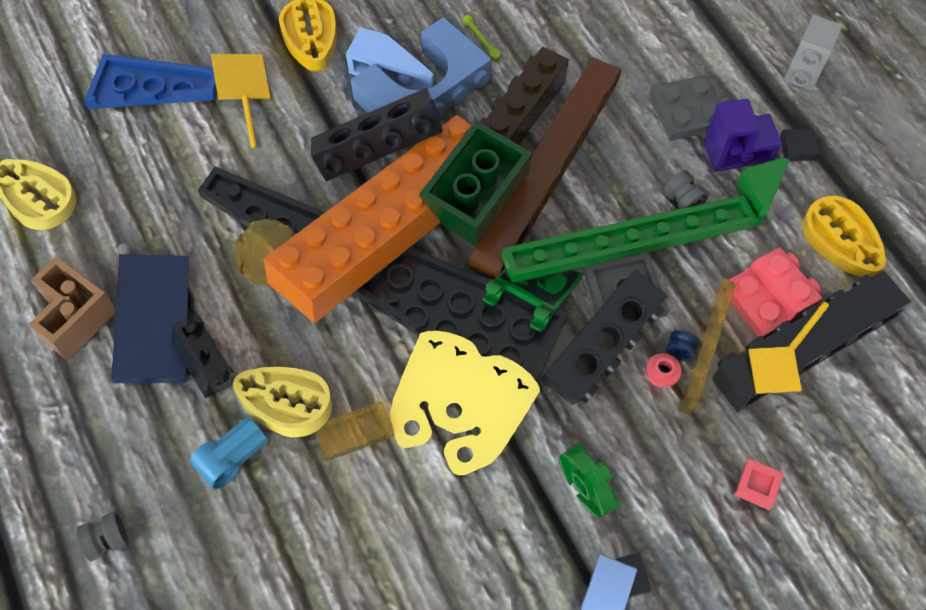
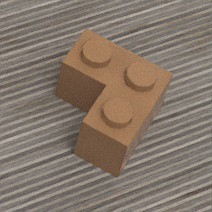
[28,256,116,361]

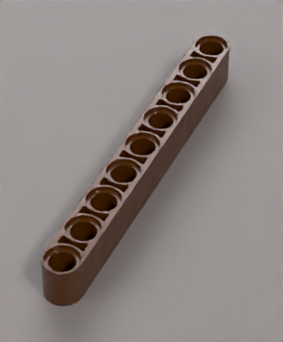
[469,57,621,279]

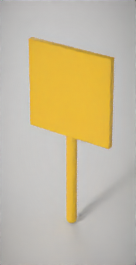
[211,54,270,148]

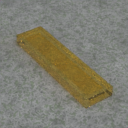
[679,279,736,414]

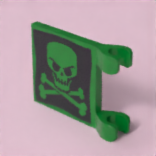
[483,267,584,332]

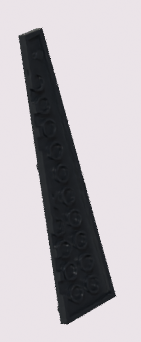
[198,166,569,389]

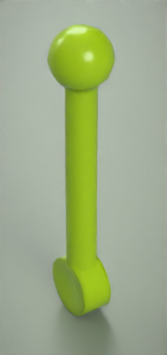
[462,15,501,61]

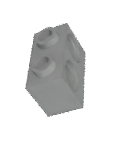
[784,14,843,91]

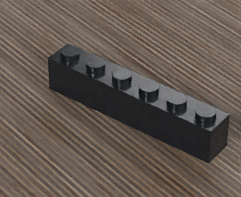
[712,270,911,413]

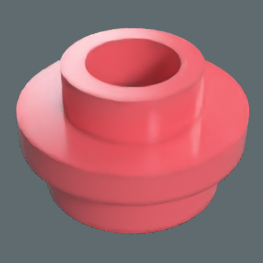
[646,353,681,388]

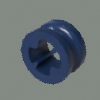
[666,330,701,361]

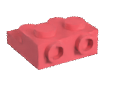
[720,247,823,339]

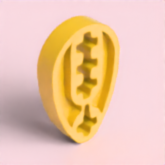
[279,0,337,71]
[802,196,886,277]

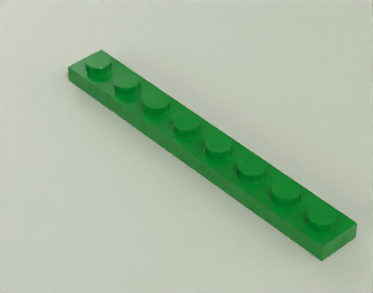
[501,195,758,283]

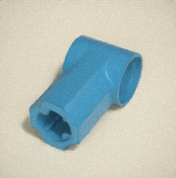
[190,416,268,490]

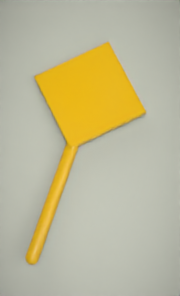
[748,302,829,394]

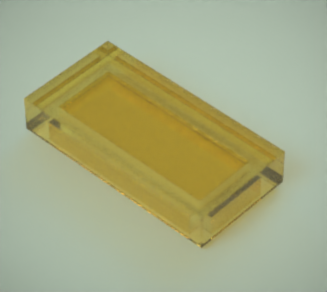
[316,401,394,462]

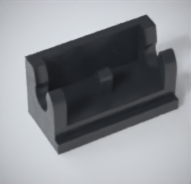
[171,315,236,398]

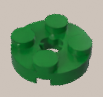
[558,442,620,518]

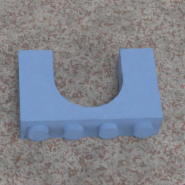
[351,17,492,117]

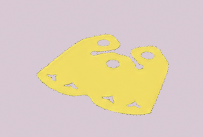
[390,331,540,475]

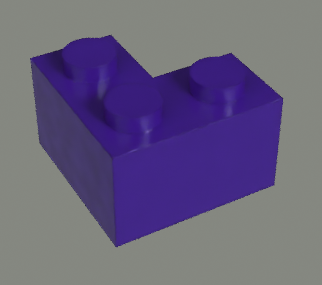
[703,99,782,172]

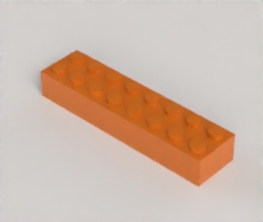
[263,115,472,324]

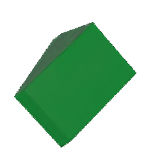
[735,157,790,226]

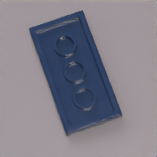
[111,254,189,383]

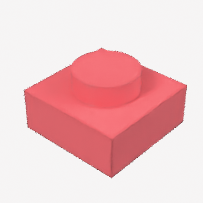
[734,458,784,510]

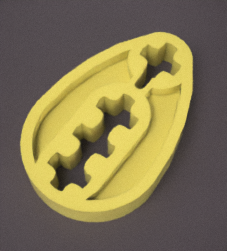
[0,159,77,230]
[233,367,333,437]

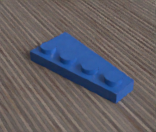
[84,54,217,109]

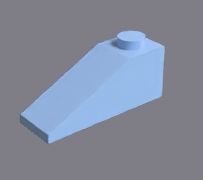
[346,27,434,90]

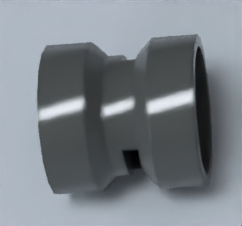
[663,170,709,209]
[76,511,129,562]

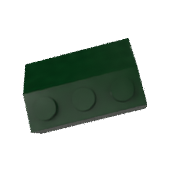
[419,120,532,246]

